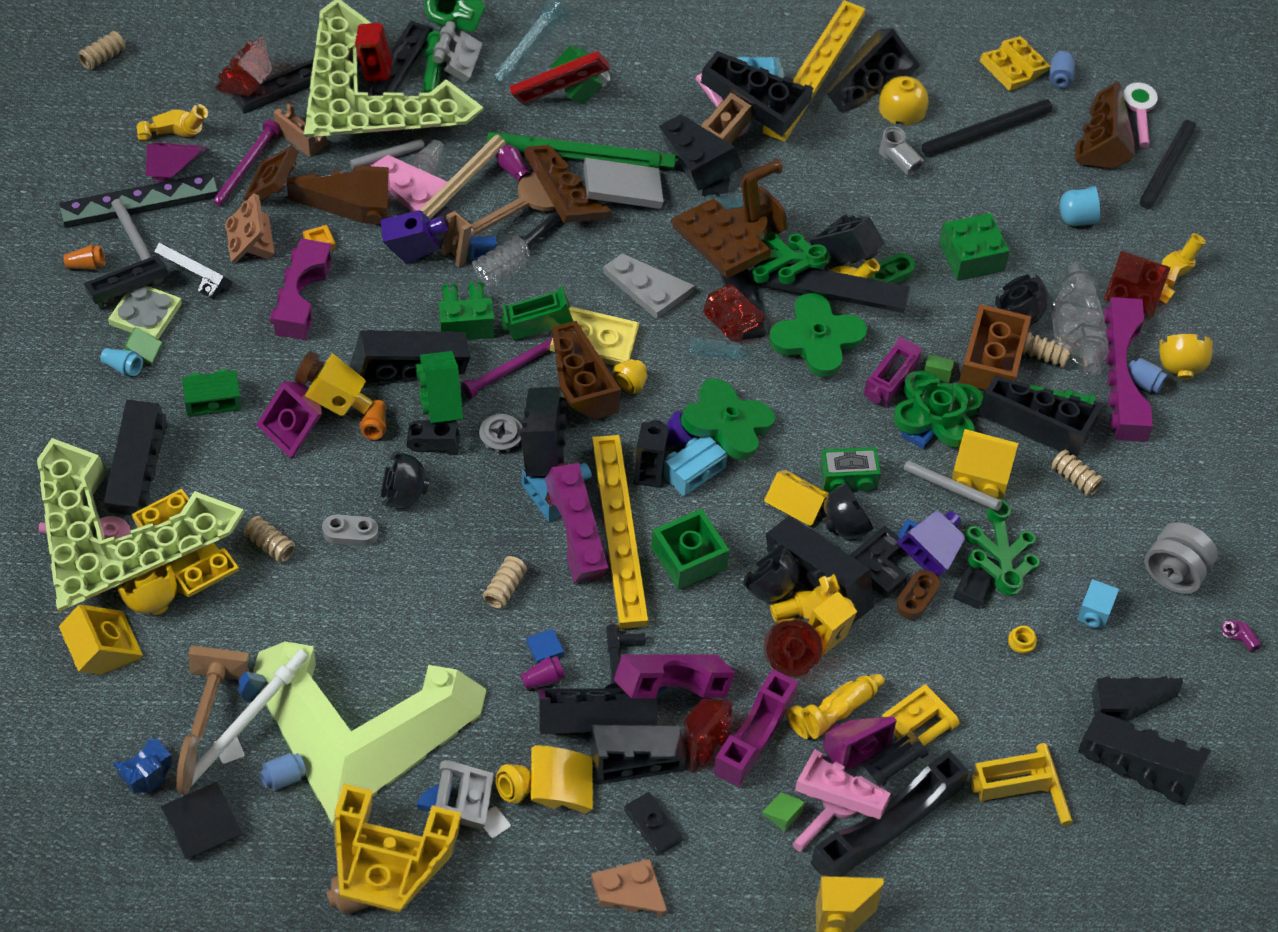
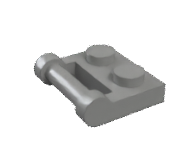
[434,760,494,830]

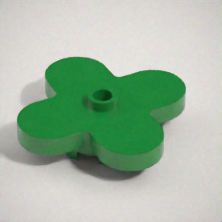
[769,293,867,377]
[893,371,983,447]
[681,378,775,459]

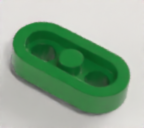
[870,253,915,284]

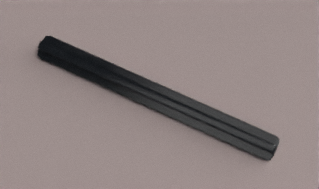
[921,99,1053,157]

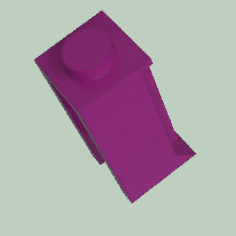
[863,336,922,408]

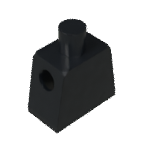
[633,420,669,488]

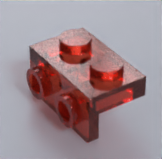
[703,283,765,345]

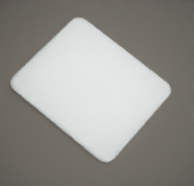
[214,737,244,764]
[483,806,511,838]

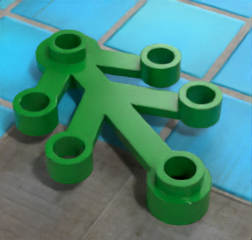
[753,232,830,284]
[964,499,1040,596]

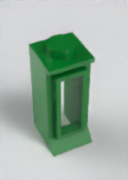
[500,285,573,340]

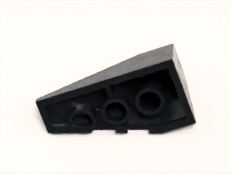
[826,28,920,112]

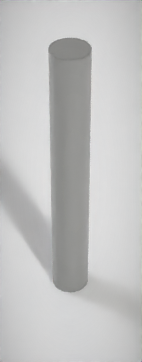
[350,139,424,170]

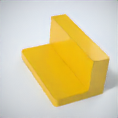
[764,470,829,526]

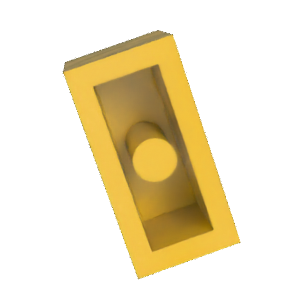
[803,591,857,656]

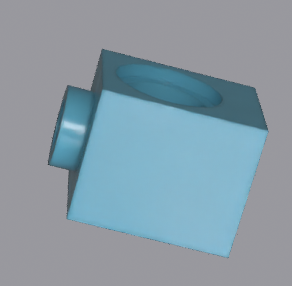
[1077,579,1119,630]

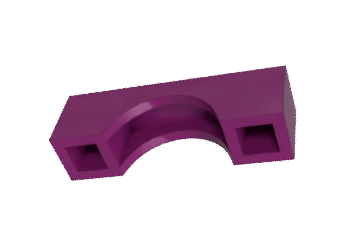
[270,238,332,340]
[545,463,608,583]
[614,654,735,698]
[714,669,798,788]

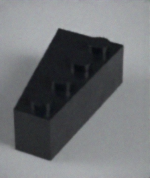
[1078,711,1211,805]

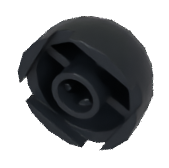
[995,274,1049,324]
[381,451,429,508]
[822,483,873,539]
[743,547,800,602]

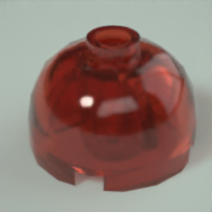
[763,618,823,677]

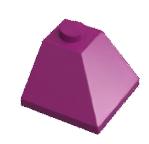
[146,142,207,182]
[256,381,322,458]
[822,716,897,772]

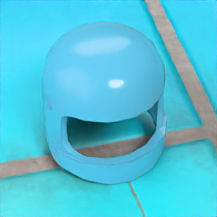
[1059,186,1100,226]

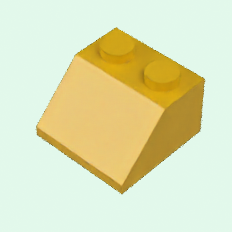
[952,429,1019,500]
[59,604,143,674]
[816,877,884,932]

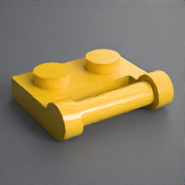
[882,684,960,747]

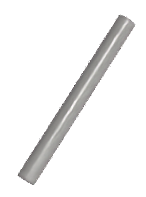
[111,199,163,284]
[904,461,1002,511]

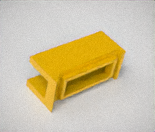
[970,751,1053,803]

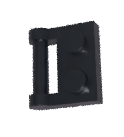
[862,731,929,788]

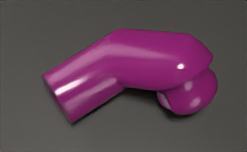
[1221,620,1262,652]

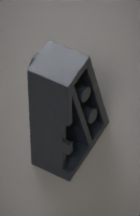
[659,114,742,191]
[809,214,885,267]
[591,725,686,785]

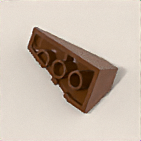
[1075,81,1134,168]
[287,166,391,225]
[552,321,621,420]

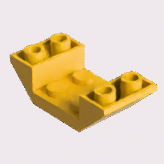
[132,489,239,597]

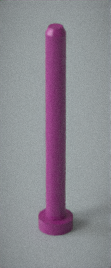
[214,120,281,206]
[461,337,553,399]

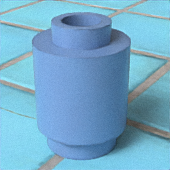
[1049,51,1075,88]
[1128,358,1168,393]
[259,753,307,791]

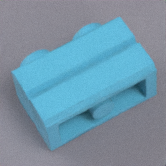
[663,437,727,496]

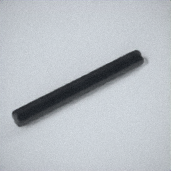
[1139,119,1196,209]

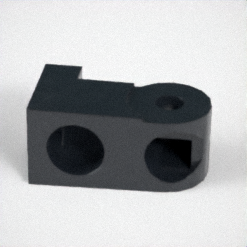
[406,420,460,455]

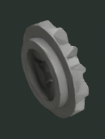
[479,414,522,452]

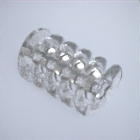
[472,236,530,288]

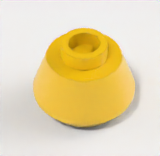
[613,359,648,394]
[496,764,531,804]

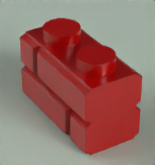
[355,23,392,81]

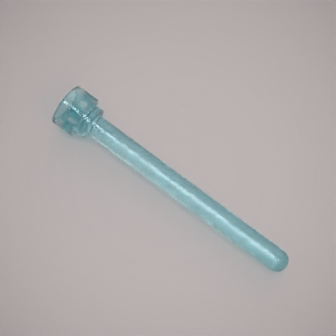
[493,0,564,83]

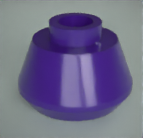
[665,411,698,446]

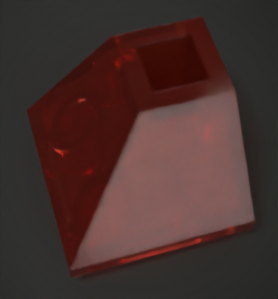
[214,35,272,96]
[1103,249,1171,317]
[683,699,733,773]

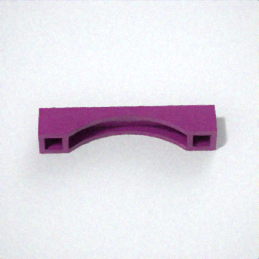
[1103,297,1153,442]

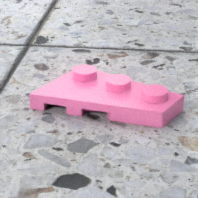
[371,155,447,212]
[795,749,891,819]

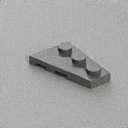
[603,253,695,319]

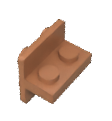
[225,194,275,263]

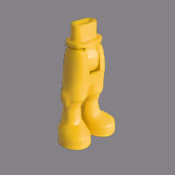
[786,674,885,739]

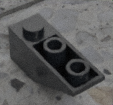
[1092,676,1183,722]

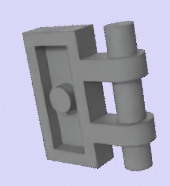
[433,21,482,83]

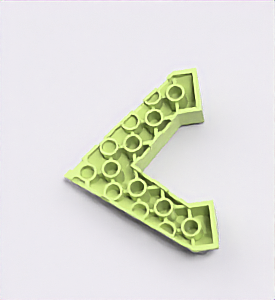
[304,0,483,138]
[37,438,244,612]
[253,642,486,827]

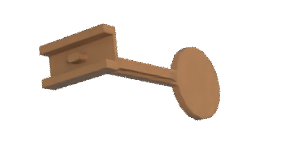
[441,173,555,267]
[177,645,250,795]

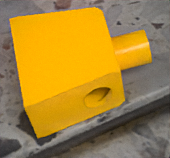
[305,353,373,416]

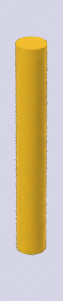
[1036,743,1073,826]

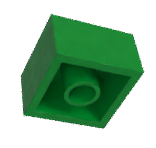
[939,213,1010,281]
[416,351,463,423]
[651,509,730,590]

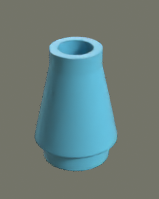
[100,348,143,377]

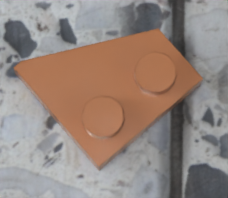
[591,859,667,917]

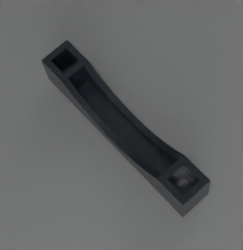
[811,750,969,877]

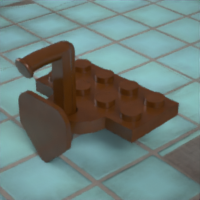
[671,159,787,278]

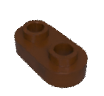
[295,351,323,385]
[897,570,940,620]

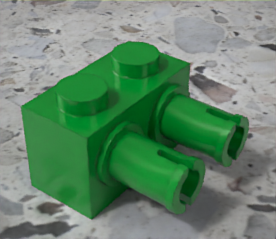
[438,281,494,340]

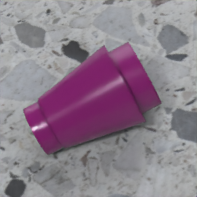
[496,145,531,182]
[520,656,566,690]

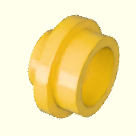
[1008,626,1037,654]

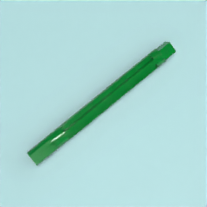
[487,132,676,170]

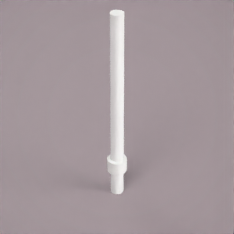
[191,649,309,786]

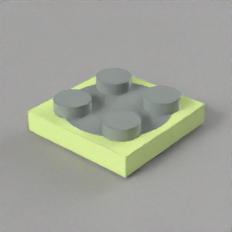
[108,285,182,339]

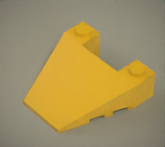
[334,784,461,913]

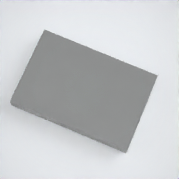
[583,158,663,209]

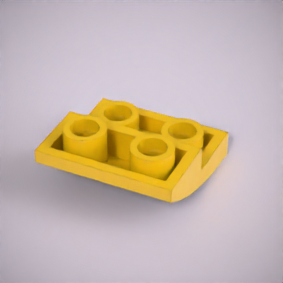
[979,36,1050,91]
[531,745,593,814]

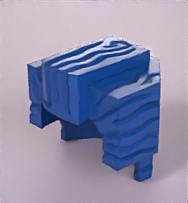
[113,738,173,794]

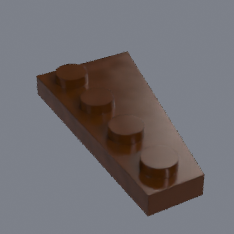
[524,145,612,223]

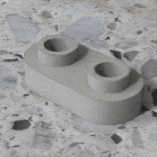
[322,515,379,546]

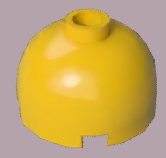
[879,76,928,125]
[1159,334,1213,380]
[117,563,177,615]

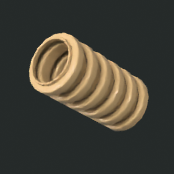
[79,31,126,70]
[1022,332,1072,368]
[1051,450,1103,496]
[243,516,295,563]
[483,556,527,609]

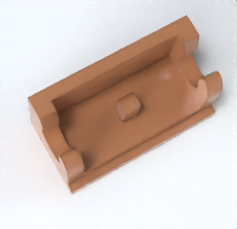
[274,104,328,157]

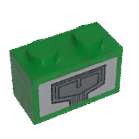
[819,447,881,492]

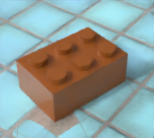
[959,304,1031,390]

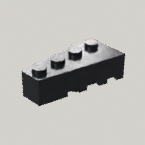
[701,51,814,137]
[350,330,470,388]
[978,376,1104,459]
[520,387,568,477]
[104,399,168,515]
[766,515,874,624]
[539,688,657,735]

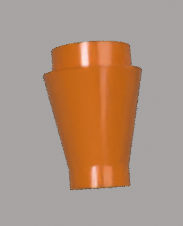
[64,244,105,270]
[360,400,387,440]

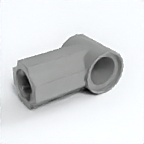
[879,126,925,177]

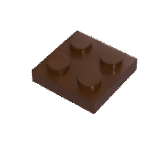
[243,145,299,201]

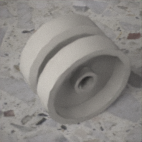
[1144,522,1218,594]

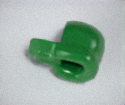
[424,0,486,32]

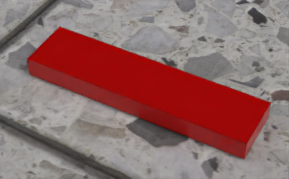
[510,51,610,105]

